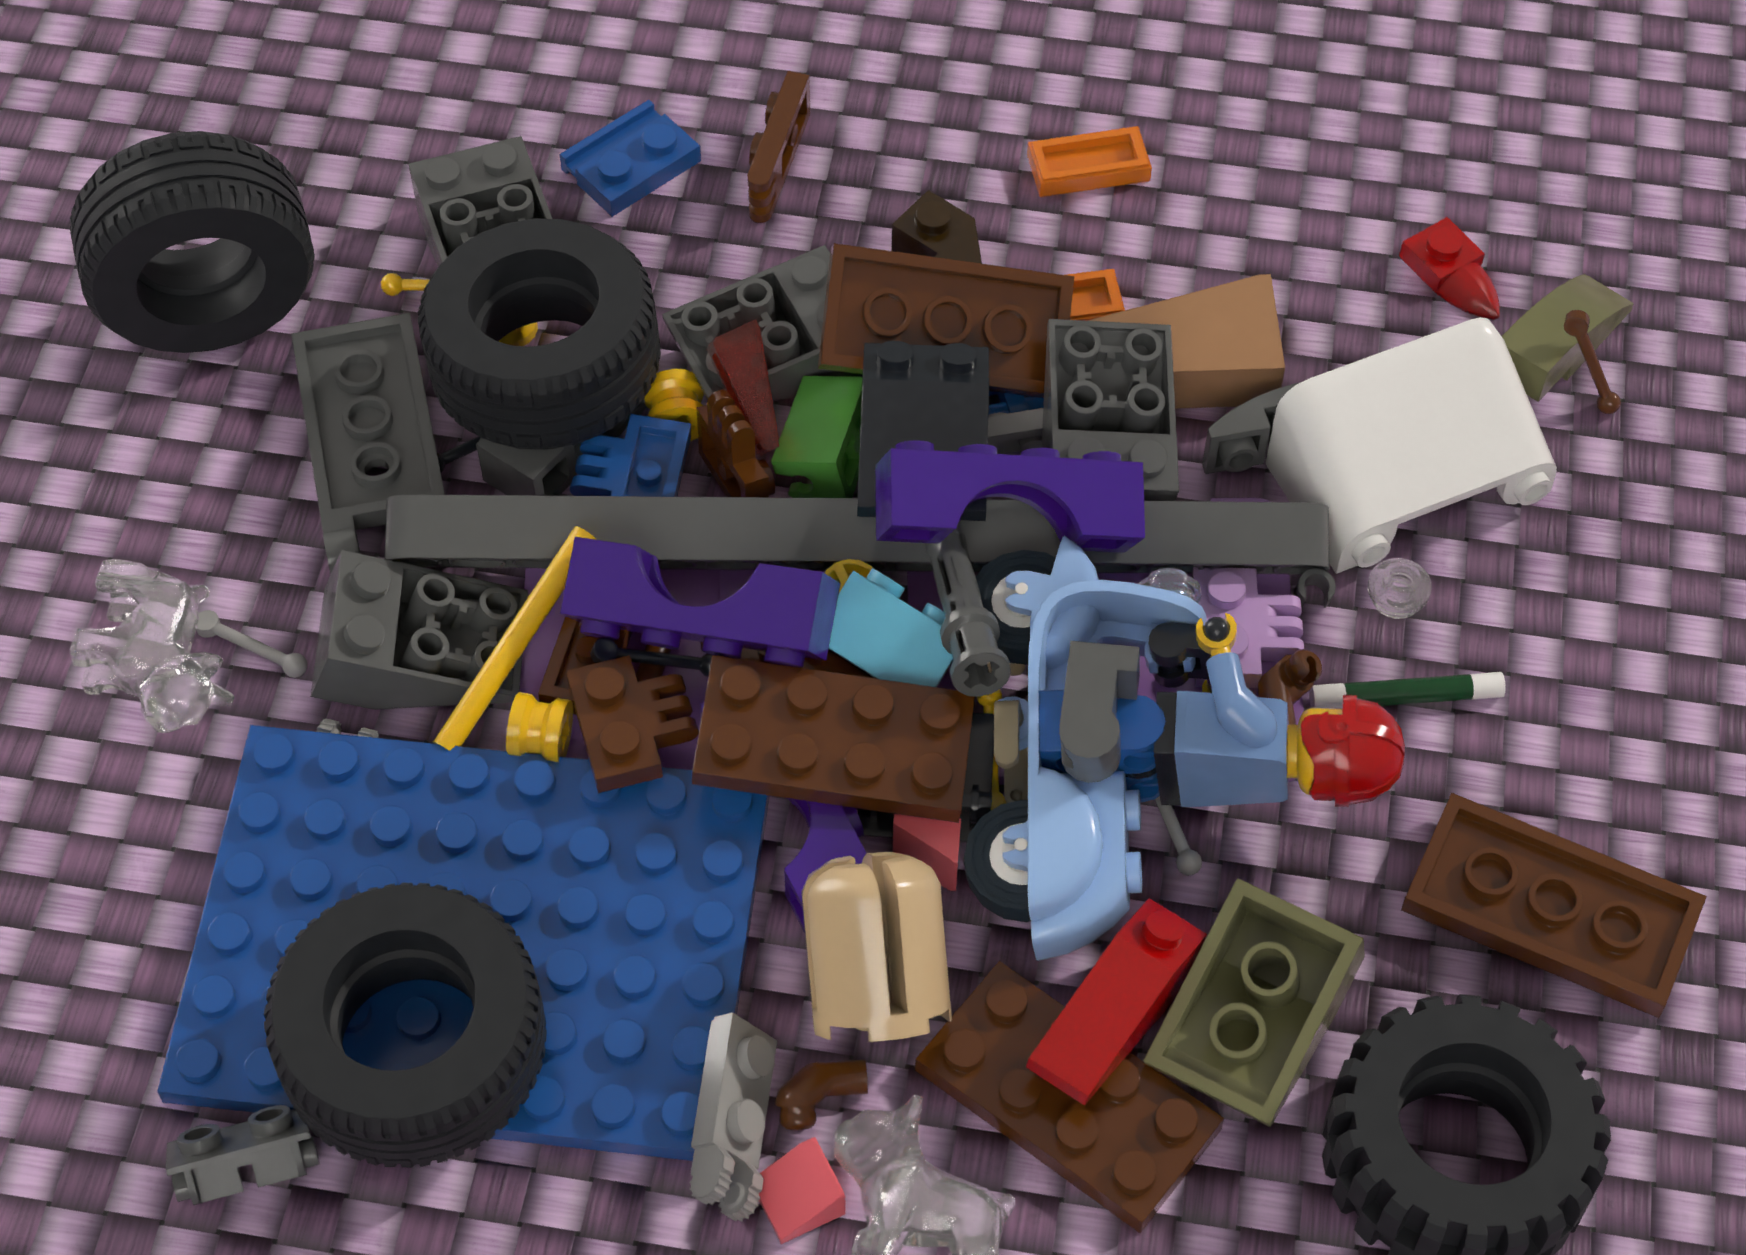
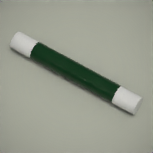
[1309,672,1505,708]

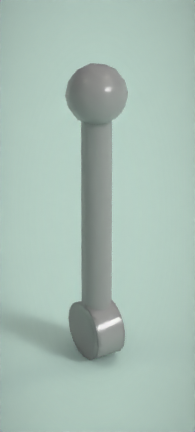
[194,610,307,678]
[1155,796,1202,876]

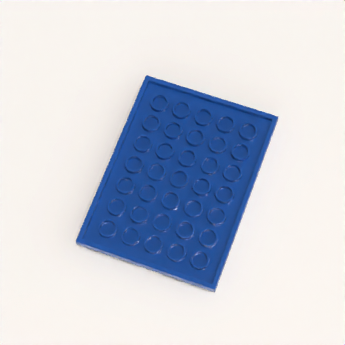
[157,725,770,1161]

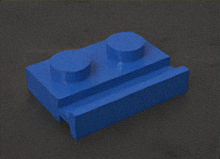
[559,100,701,217]

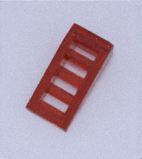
[707,319,779,457]

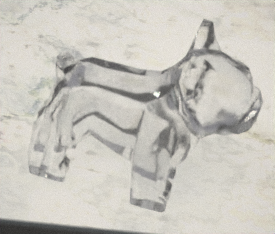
[70,559,235,733]
[833,1094,1015,1255]

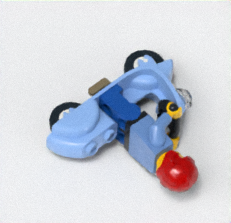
[963,536,1405,961]

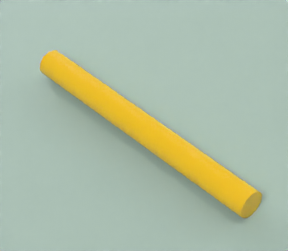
[433,526,596,751]

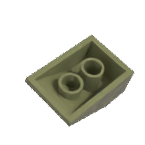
[1143,878,1365,1127]

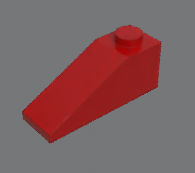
[1025,898,1207,1106]

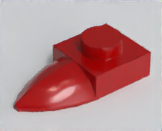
[1399,217,1500,320]

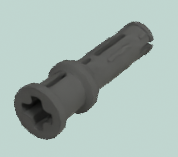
[925,528,1011,697]

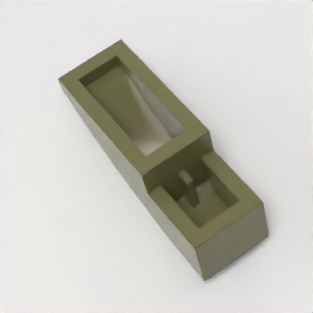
[1502,274,1634,402]

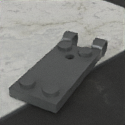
[291,313,445,574]

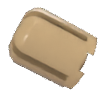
[802,852,952,1042]

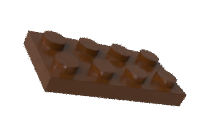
[818,243,1074,398]
[692,655,975,823]
[1401,793,1707,1018]
[915,961,1224,1233]

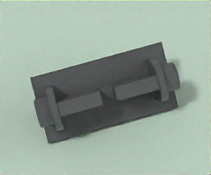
[166,1105,320,1205]

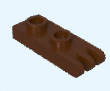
[747,71,810,223]

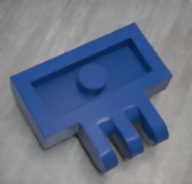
[569,414,691,497]

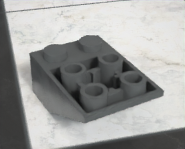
[408,136,552,267]
[662,245,863,404]
[1041,319,1179,501]
[310,550,528,710]

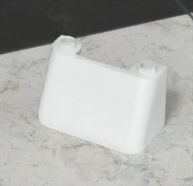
[1265,317,1557,574]

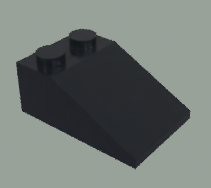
[857,341,989,521]

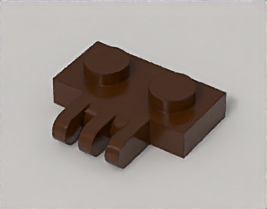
[696,390,775,498]
[566,655,699,793]

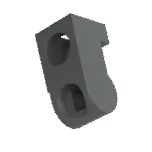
[1059,641,1140,783]

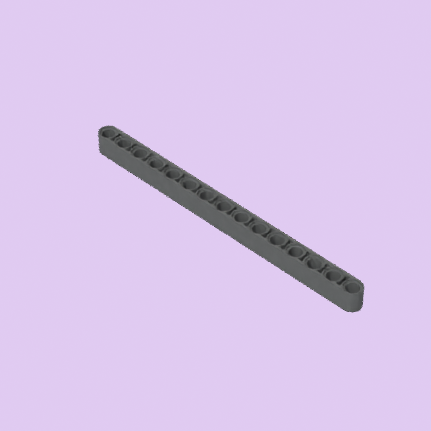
[385,495,1330,575]

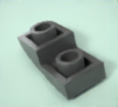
[1202,382,1301,474]

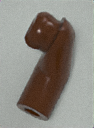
[1258,649,1322,725]
[775,1059,868,1130]

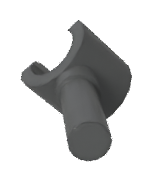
[1293,568,1336,608]

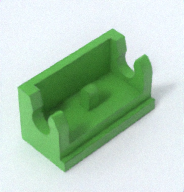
[771,376,863,498]

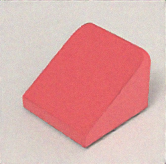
[893,814,961,891]
[759,1137,845,1244]

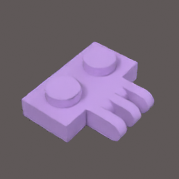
[1191,567,1304,688]

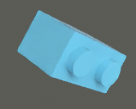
[829,568,953,687]

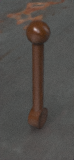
[1564,310,1621,414]

